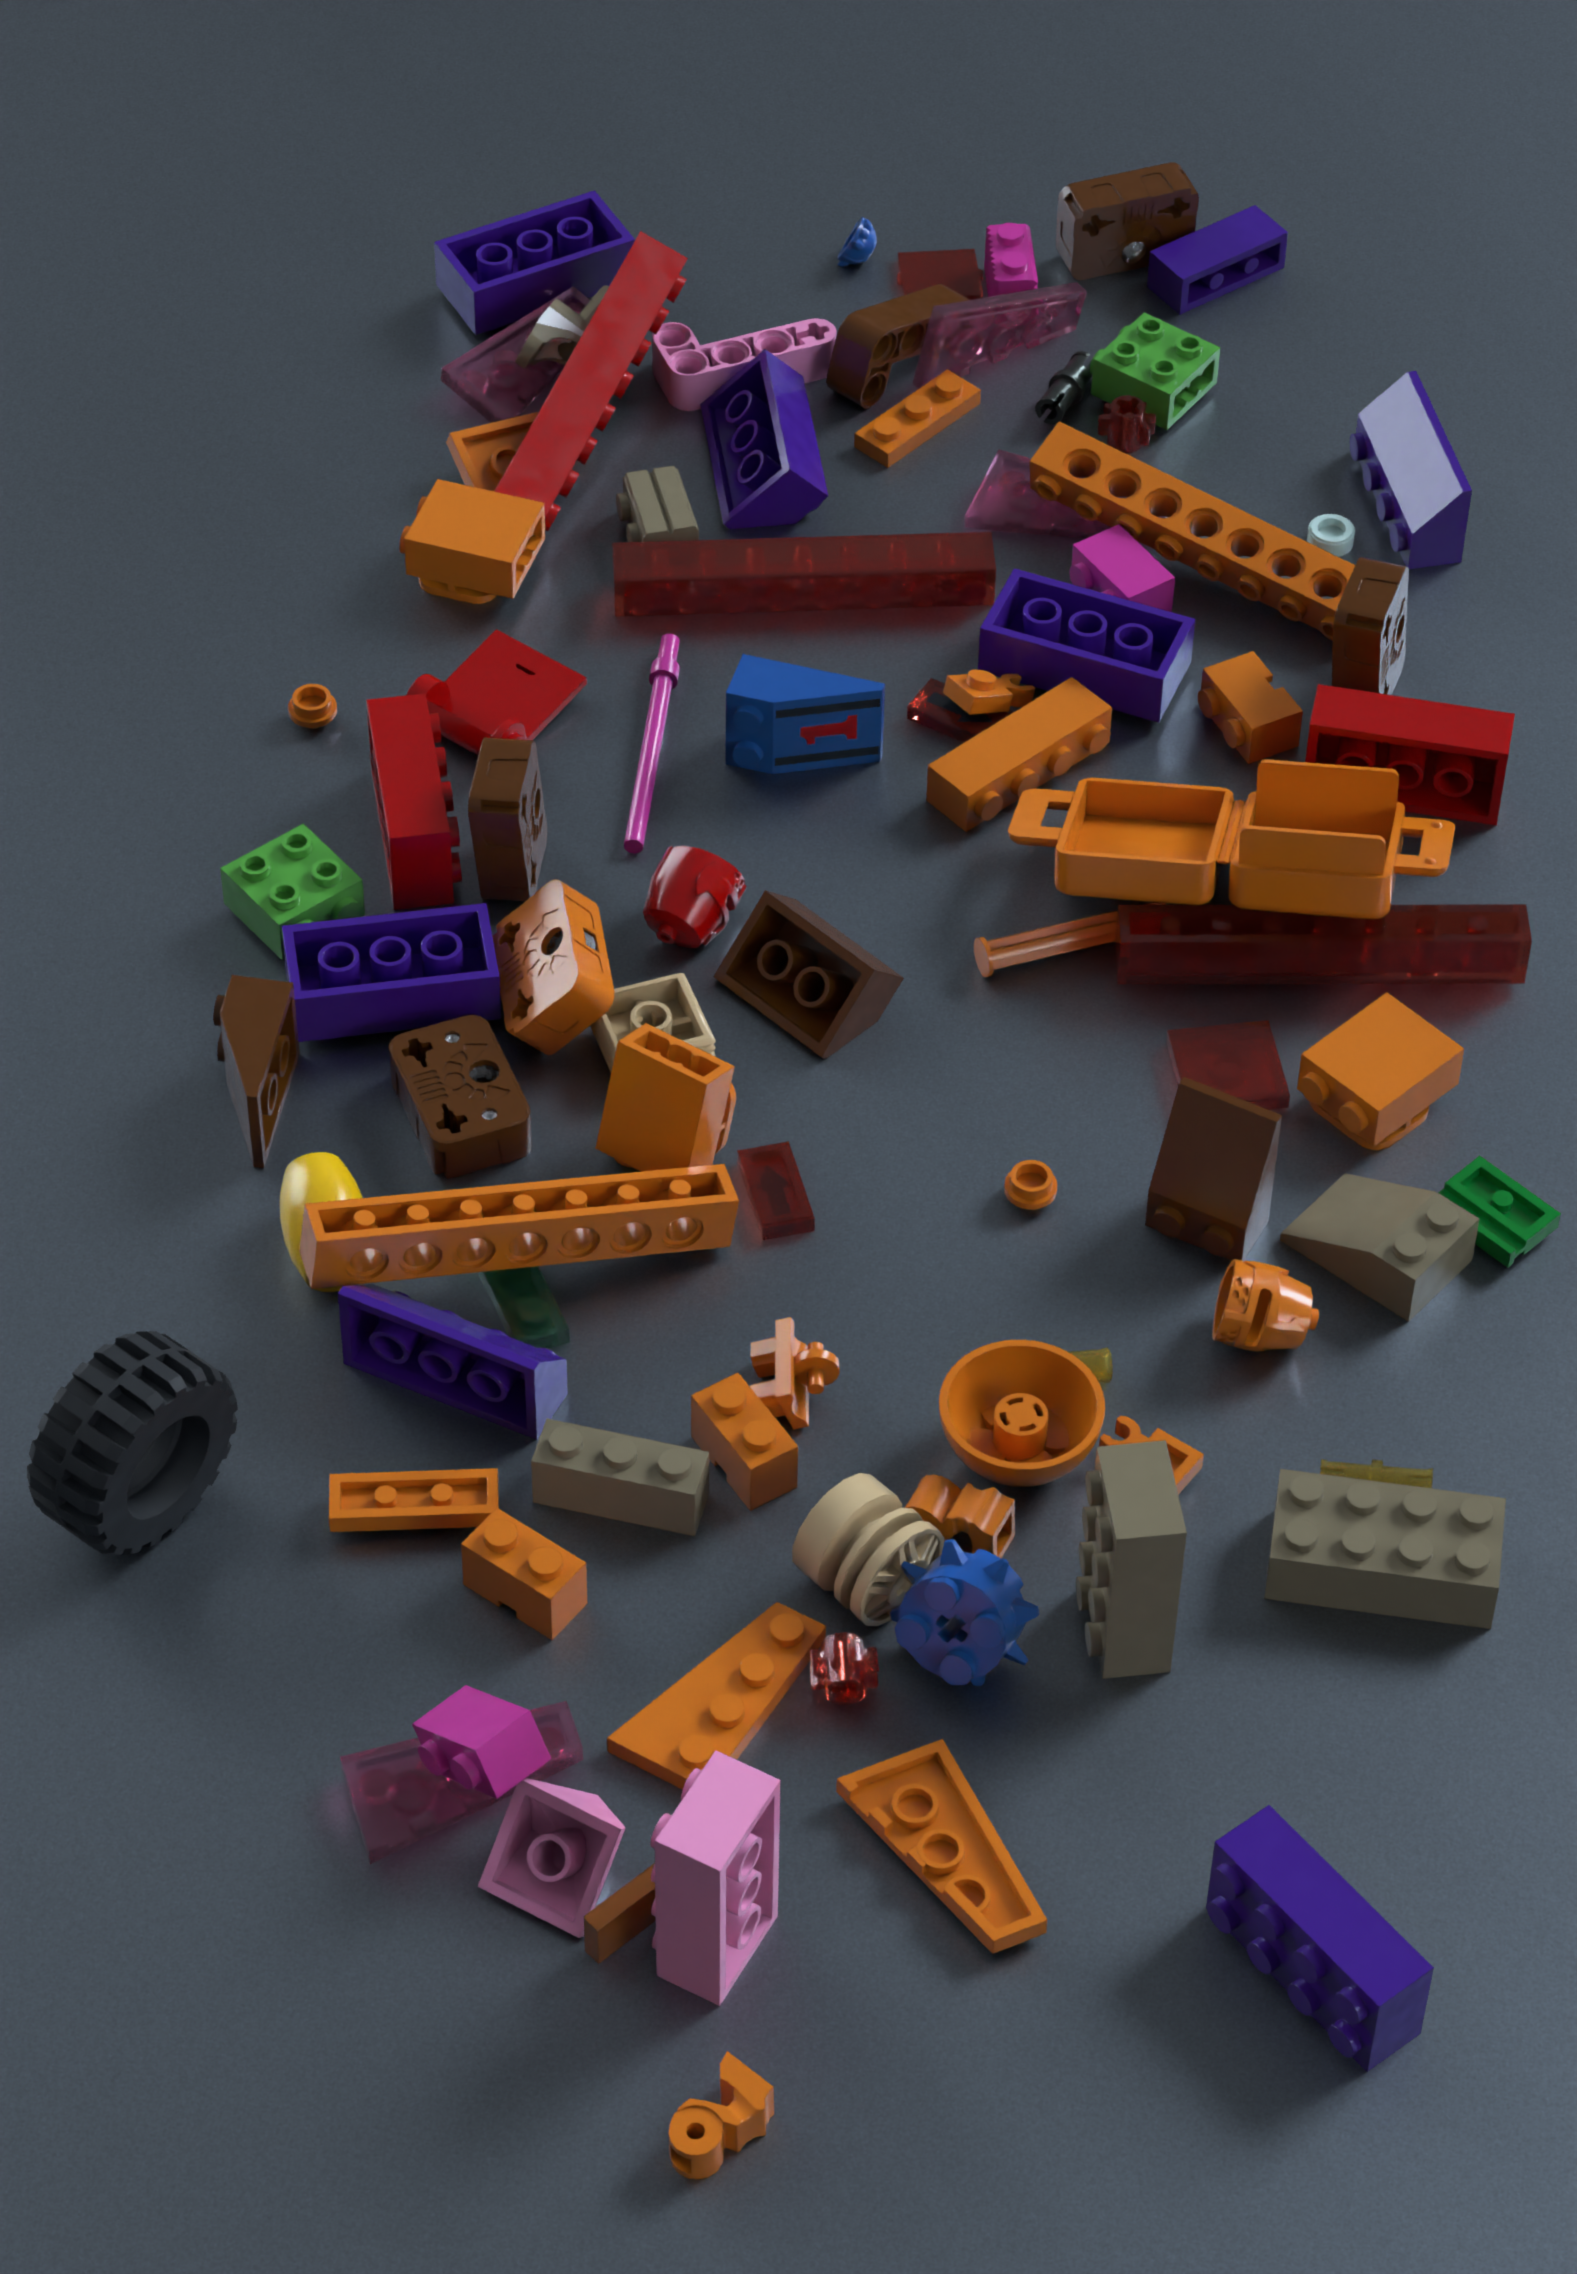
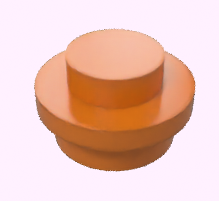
[288,684,337,728]
[1004,1160,1058,1210]

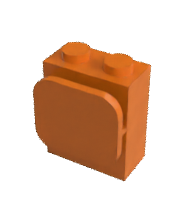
[399,479,545,604]
[1297,992,1464,1150]
[595,1023,736,1172]

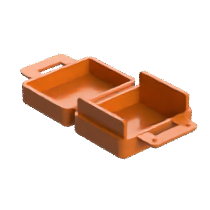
[1008,759,1455,920]

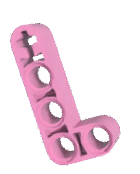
[652,318,837,411]

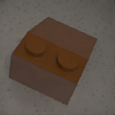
[213,975,300,1168]
[1145,1077,1282,1261]

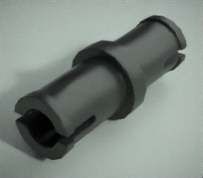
[1035,351,1093,424]

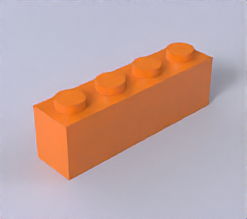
[926,677,1112,832]

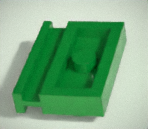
[1438,1155,1561,1268]

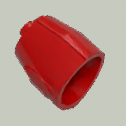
[643,846,747,948]

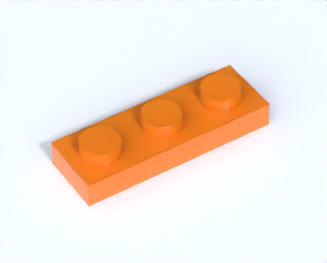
[854,369,981,468]
[329,1468,499,1532]

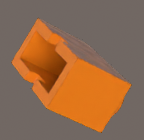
[1198,651,1303,764]
[691,1372,798,1511]
[461,1508,588,1640]

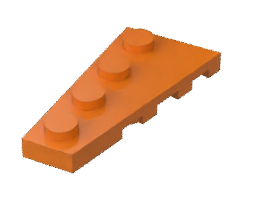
[607,1602,826,1790]
[836,1739,1048,1954]

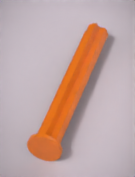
[974,902,1171,977]

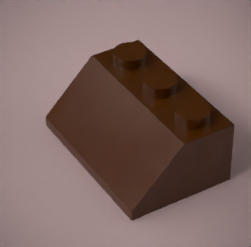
[713,890,904,1059]

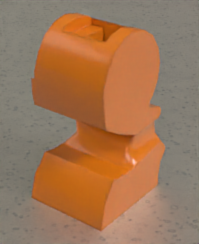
[904,1474,1015,1558]
[668,2051,774,2180]

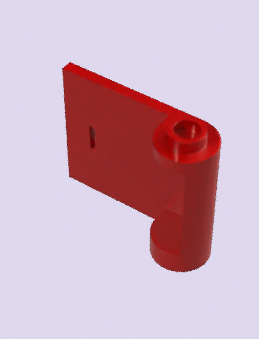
[406,629,588,756]

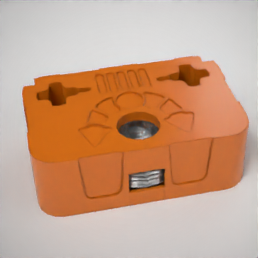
[492,879,615,1055]

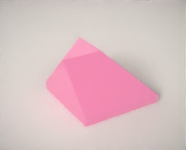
[478,1778,626,1938]

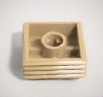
[590,973,716,1072]

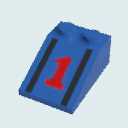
[725,654,885,774]

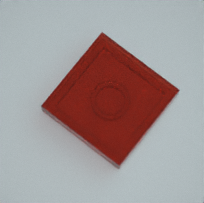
[1166,1020,1290,1110]

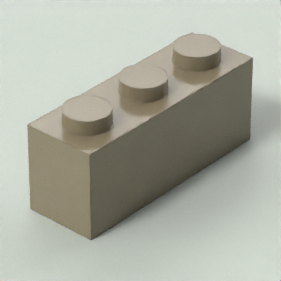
[531,1418,709,1536]

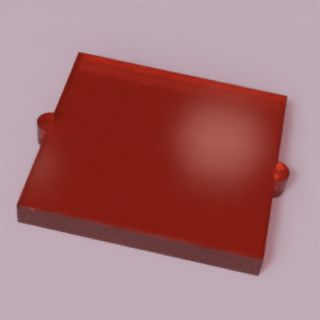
[897,249,983,302]

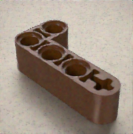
[826,284,980,409]

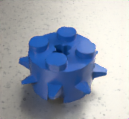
[890,1539,1039,1686]

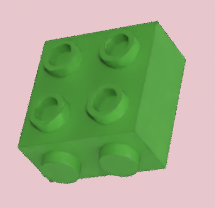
[1090,312,1220,430]
[220,824,365,961]

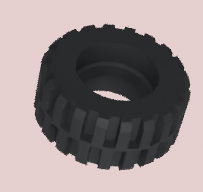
[27,1331,238,1555]

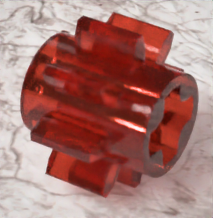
[1097,395,1156,453]
[809,1632,879,1705]

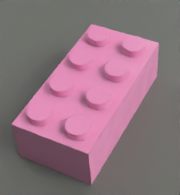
[650,1750,781,2006]

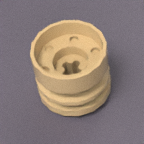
[792,1473,944,1626]

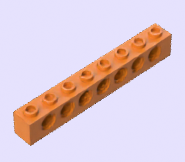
[1029,421,1355,641]
[299,1164,739,1289]

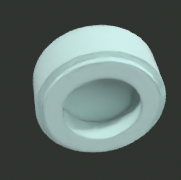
[1307,514,1355,557]

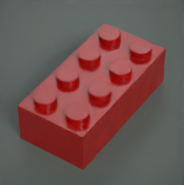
[1305,684,1515,826]
[366,693,462,910]

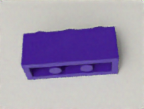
[1147,205,1288,315]

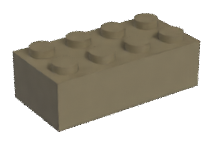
[1076,1440,1187,1679]
[1264,1469,1506,1629]

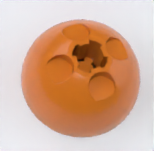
[939,1340,1105,1487]

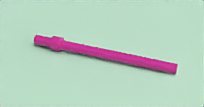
[624,634,680,854]

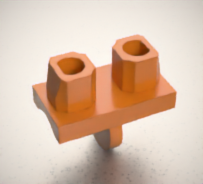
[750,1317,840,1430]

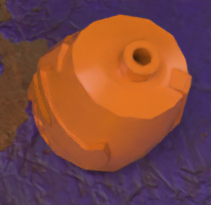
[1212,1259,1319,1352]

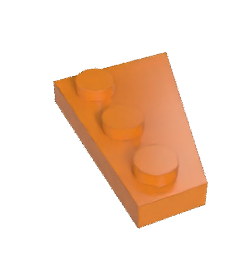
[446,412,539,491]

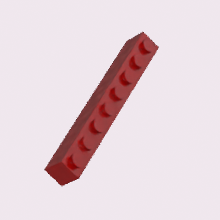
[494,231,688,532]

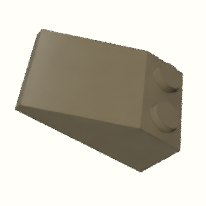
[1280,1173,1479,1322]

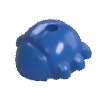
[837,217,877,267]

